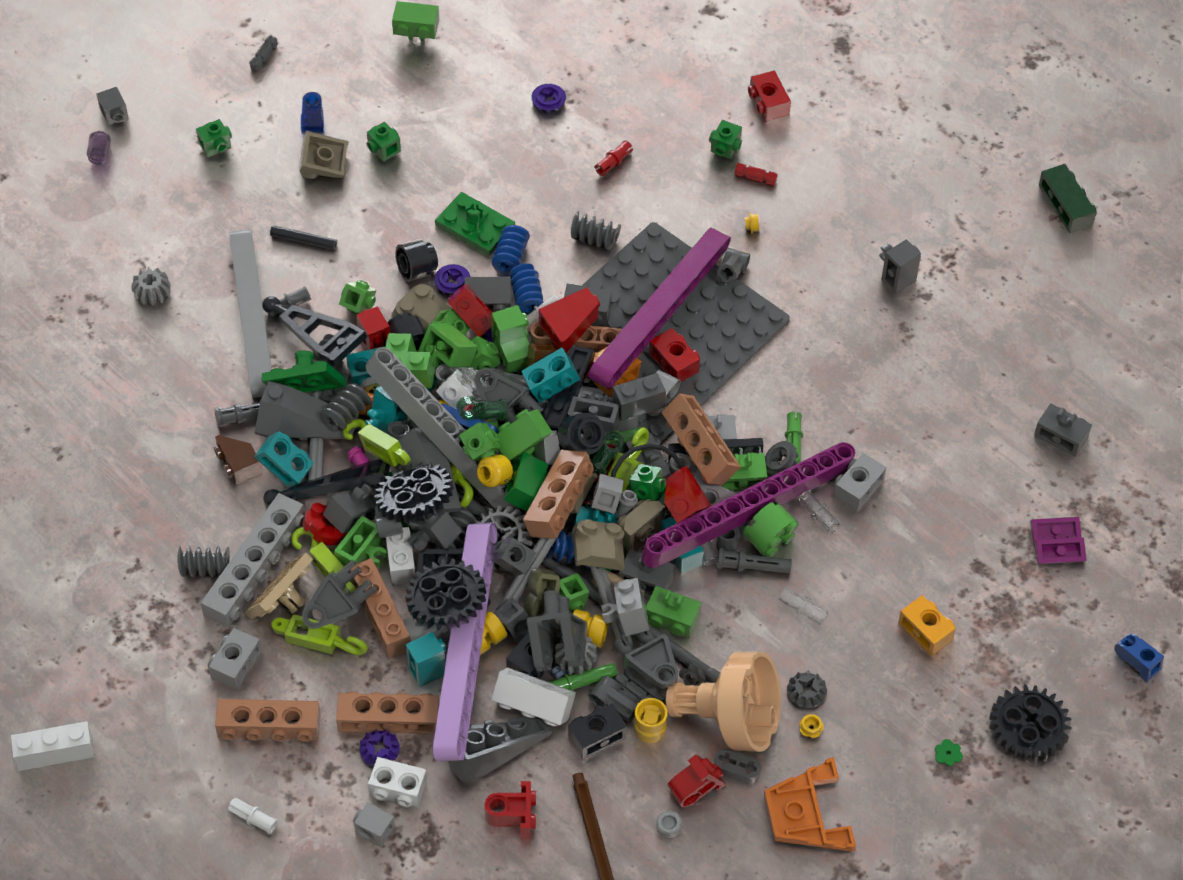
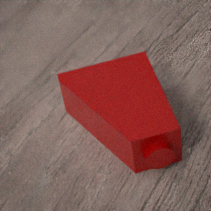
[539,287,600,353]
[665,465,712,523]

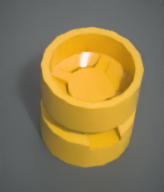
[573,609,609,648]
[480,611,507,656]
[634,698,668,743]

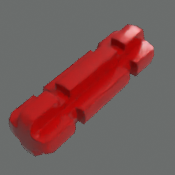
[734,162,778,186]

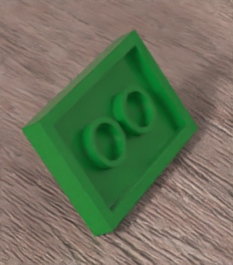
[435,191,515,256]
[262,350,346,394]

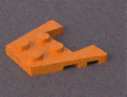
[764,757,856,852]

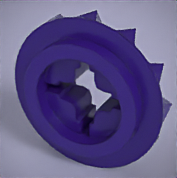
[531,83,566,113]
[434,264,471,295]
[359,729,400,766]

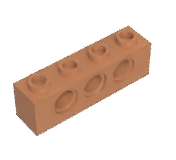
[662,393,741,486]
[523,450,594,539]
[350,558,410,659]
[336,691,440,734]
[215,699,320,742]

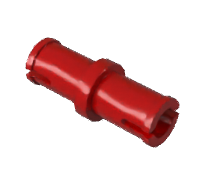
[594,140,633,176]

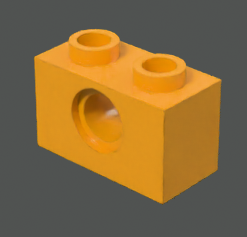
[898,595,956,656]

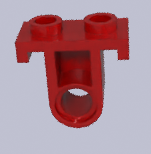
[667,754,726,807]
[484,781,536,839]

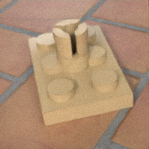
[244,553,313,620]

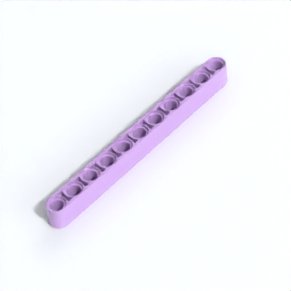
[433,522,497,762]

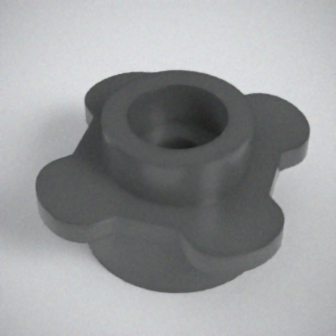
[679,663,706,686]

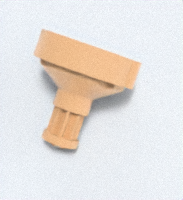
[666,651,781,752]

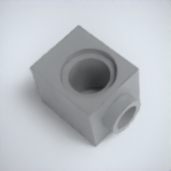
[591,474,623,514]
[353,802,395,848]

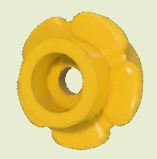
[745,212,760,234]
[799,714,824,738]

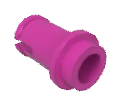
[347,446,370,466]

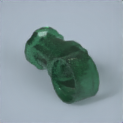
[456,396,508,421]
[591,431,624,476]

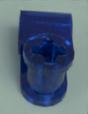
[301,92,324,134]

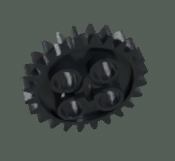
[374,462,454,523]
[405,559,487,631]
[989,684,1072,763]

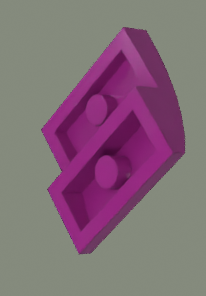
[1030,517,1087,565]

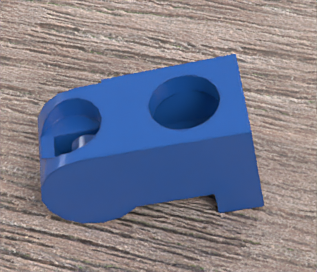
[1114,633,1164,682]

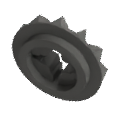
[765,441,799,476]
[787,670,827,708]

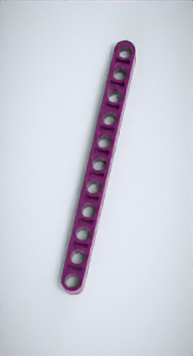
[588,227,731,389]
[641,442,856,568]

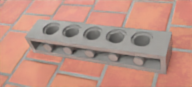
[201,493,305,627]

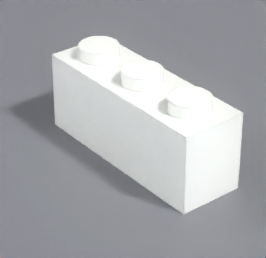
[492,667,576,726]
[11,721,95,771]

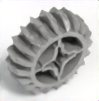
[474,506,534,571]

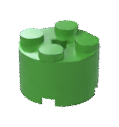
[743,501,799,557]

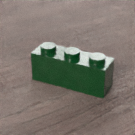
[1039,164,1097,234]

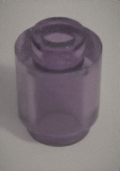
[87,131,111,165]

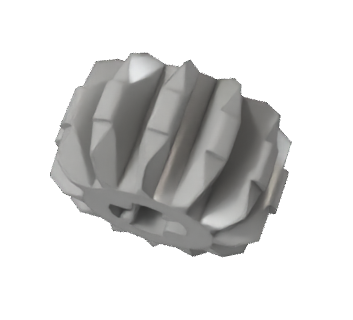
[131,267,171,306]
[555,636,596,675]

